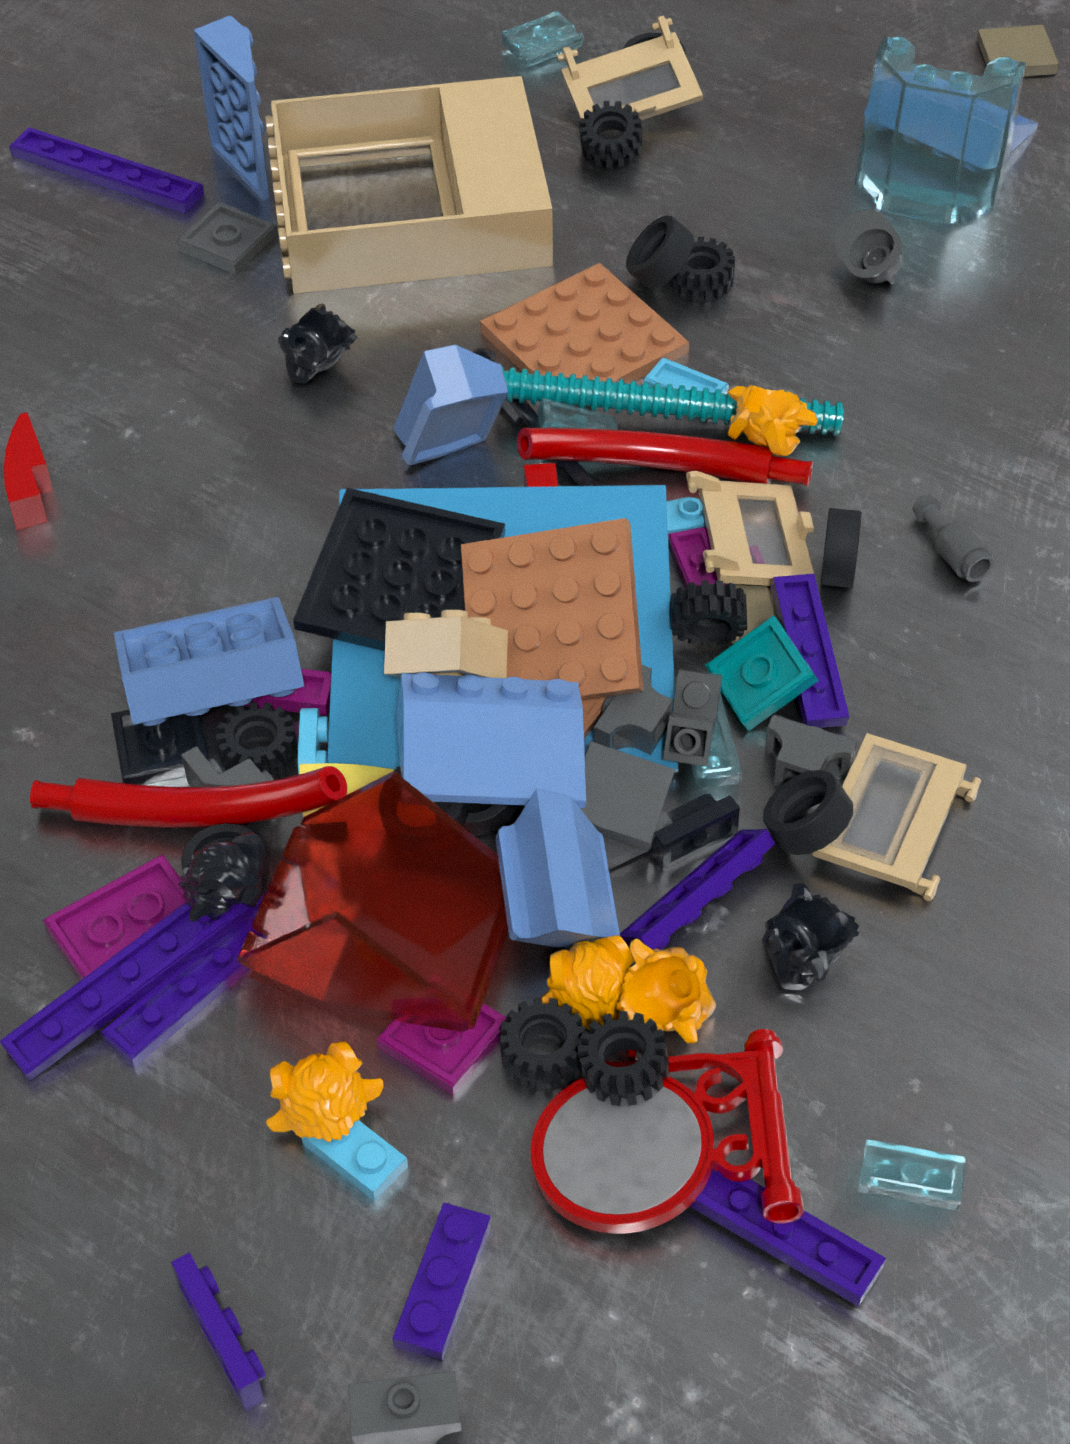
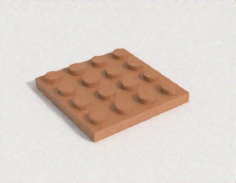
[480,263,689,415]
[461,518,644,700]

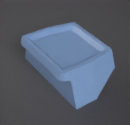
[393,344,508,465]
[495,788,620,947]

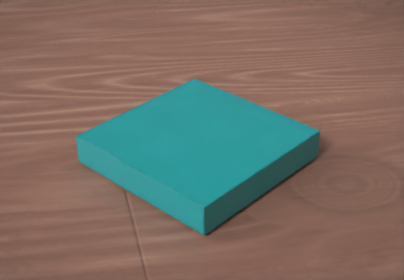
[705,615,819,731]

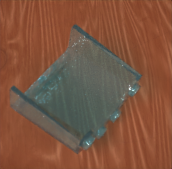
[855,36,1026,226]

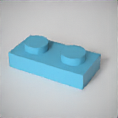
[302,1120,408,1201]

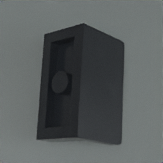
[647,793,740,871]

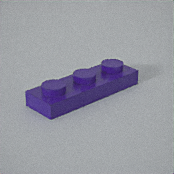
[392,1202,492,1362]
[171,1252,266,1411]

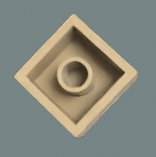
[384,610,508,678]

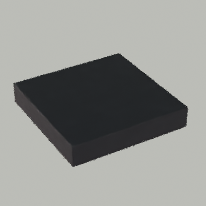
[111,710,209,785]

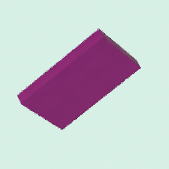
[43,854,186,980]

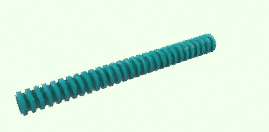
[501,366,844,436]

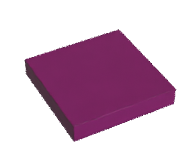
[376,973,507,1096]

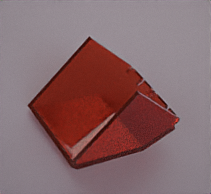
[237,771,508,1032]

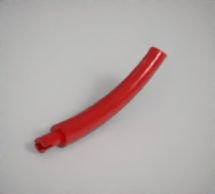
[517,428,813,487]
[30,766,347,828]

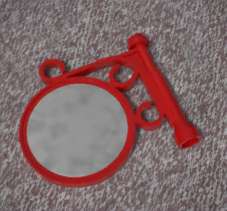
[531,1029,804,1234]

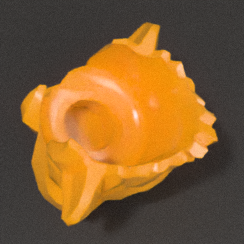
[728,385,818,456]
[540,935,635,1031]
[617,939,716,1043]
[266,1041,384,1142]

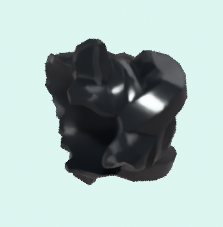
[278,304,358,384]
[178,832,266,922]
[762,883,860,991]

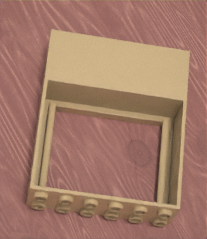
[265,76,553,294]

